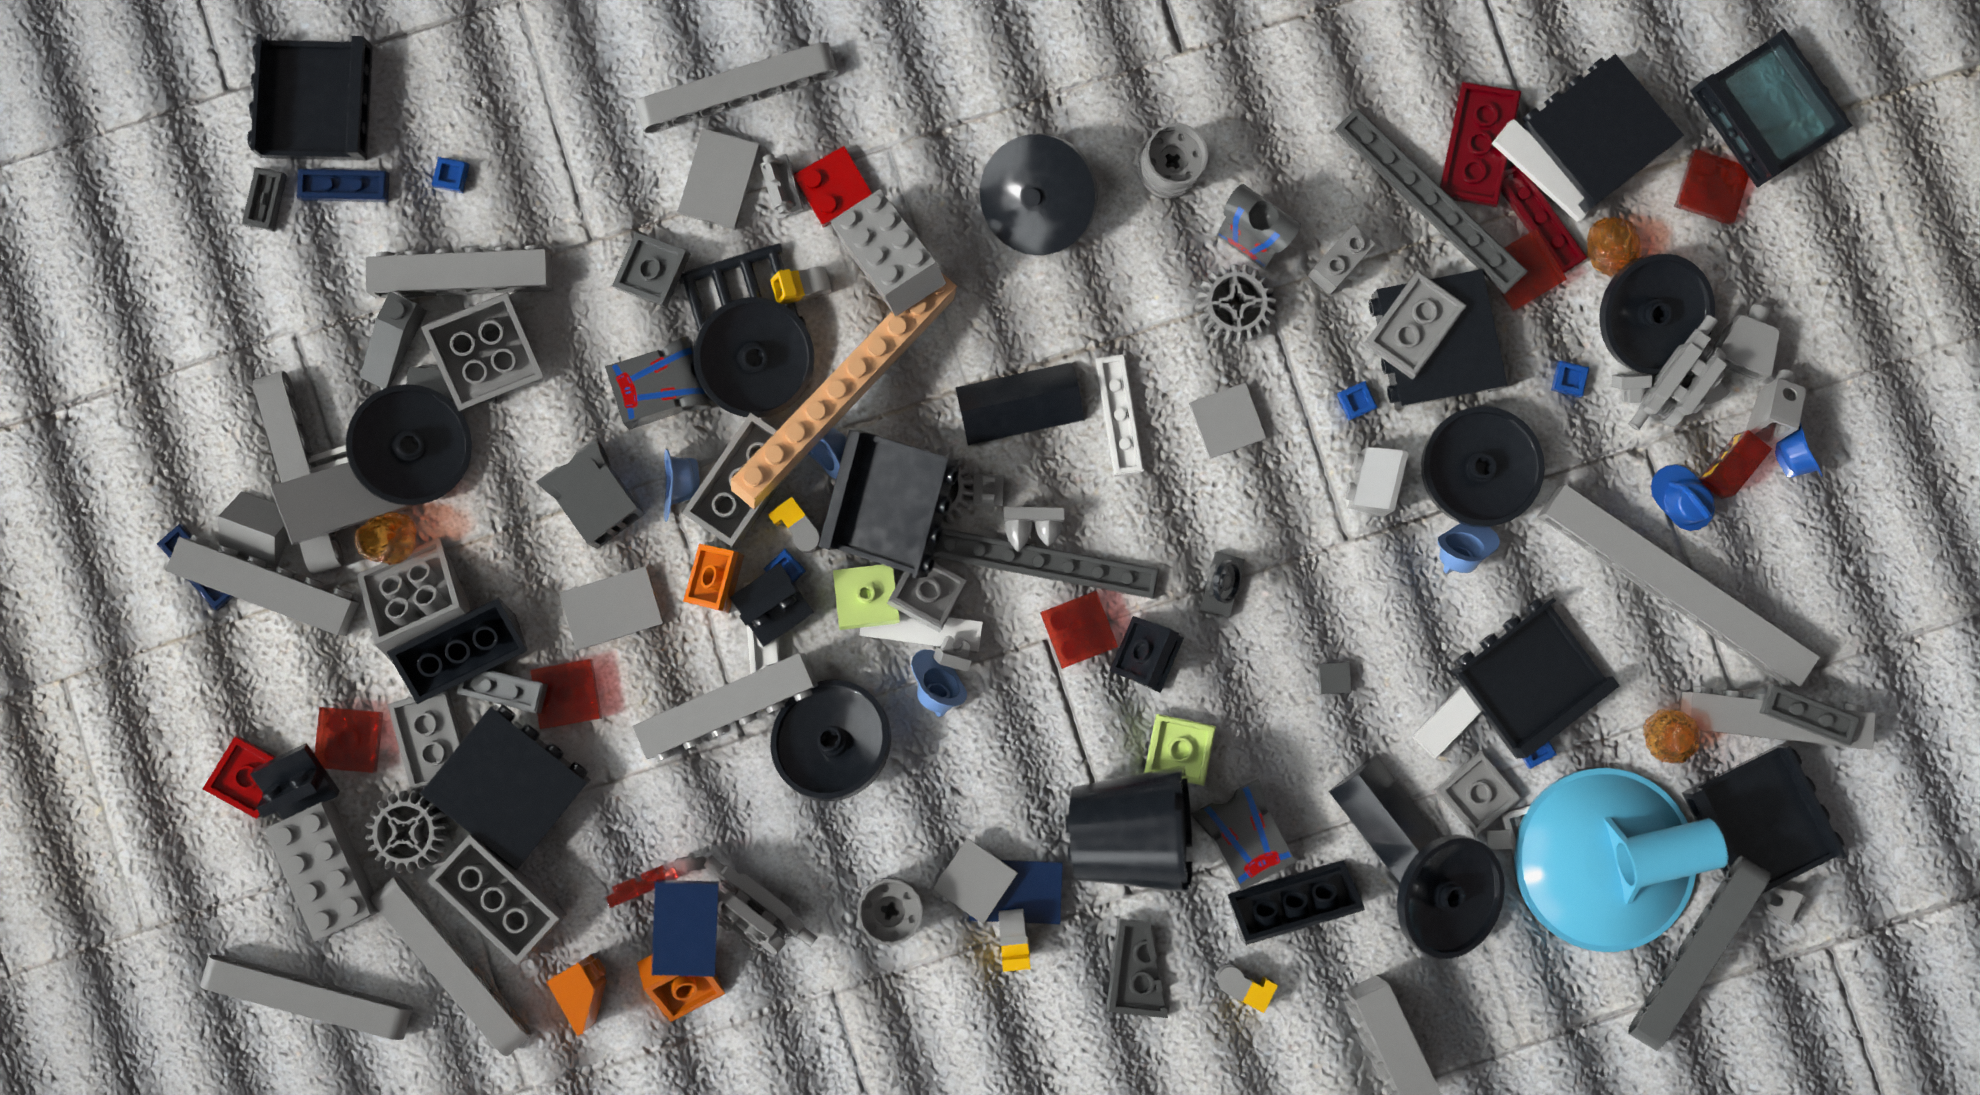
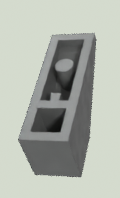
[360,292,427,389]

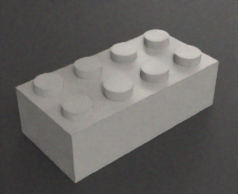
[830,189,947,316]
[682,413,787,550]
[265,801,379,942]
[427,834,567,965]
[1343,975,1442,1095]

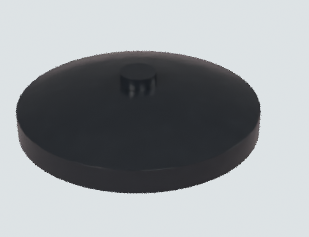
[980,133,1098,255]
[1599,253,1715,375]
[693,297,814,418]
[346,384,472,506]
[1421,406,1545,527]
[770,680,891,802]
[1397,835,1505,959]

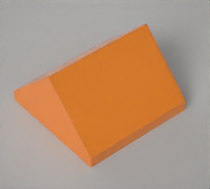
[683,544,744,613]

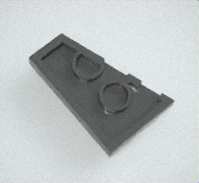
[1106,918,1168,1018]

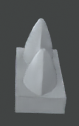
[1003,507,1064,552]

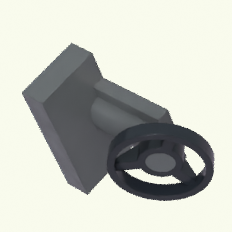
[1200,552,1245,618]

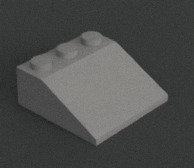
[421,291,544,411]
[357,537,471,661]

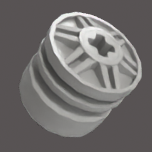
[1138,123,1208,199]
[857,877,923,946]

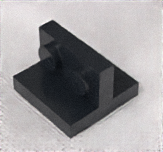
[730,563,814,647]
[1109,616,1184,693]
[250,743,340,820]

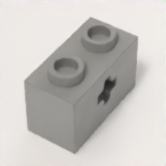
[1308,224,1376,295]

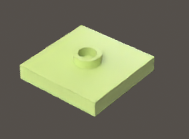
[833,564,900,630]
[1144,714,1216,786]

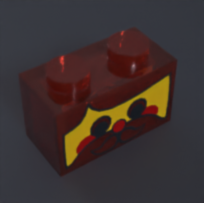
[1699,430,1772,499]

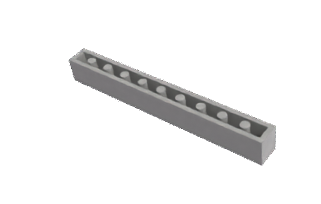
[1537,484,1820,687]

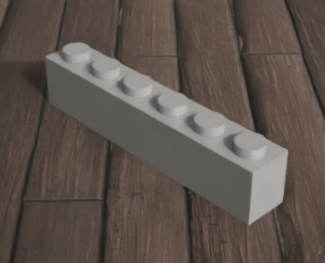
[366,245,553,298]
[165,534,359,636]
[633,653,818,762]
[1679,687,1876,750]

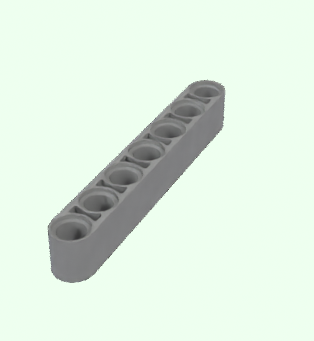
[635,42,838,133]
[253,371,344,575]
[371,876,532,1056]
[200,955,413,1040]

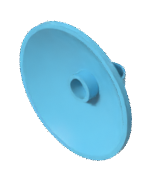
[1514,768,1727,952]

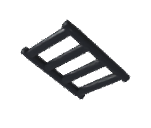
[679,243,806,332]

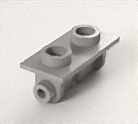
[760,154,804,220]

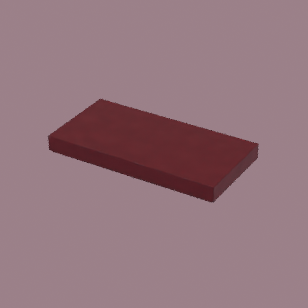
[1440,82,1521,208]

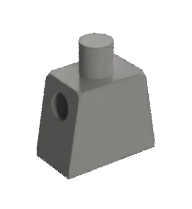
[1712,305,1780,381]
[1744,369,1806,446]

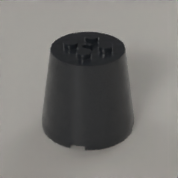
[1065,766,1193,893]

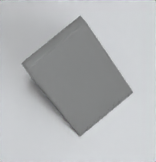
[1486,829,1513,850]

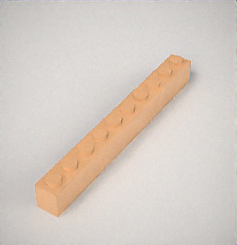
[731,274,957,510]

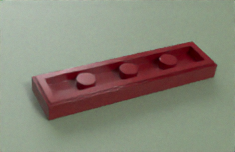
[1501,165,1587,276]

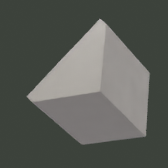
[218,491,289,568]

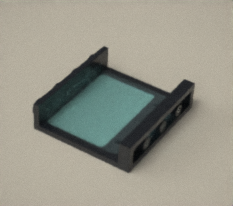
[1690,28,1853,188]

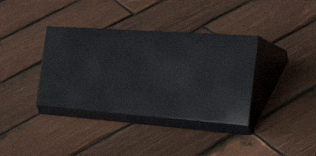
[955,362,1084,446]
[387,597,528,704]
[1328,754,1440,884]
[1227,860,1365,945]

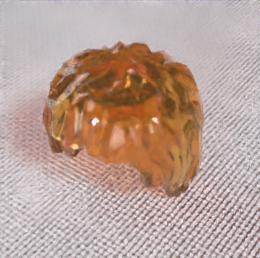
[1587,217,1642,277]
[354,512,417,565]
[1643,709,1701,764]

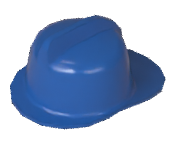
[1775,422,1823,478]
[1651,465,1715,531]

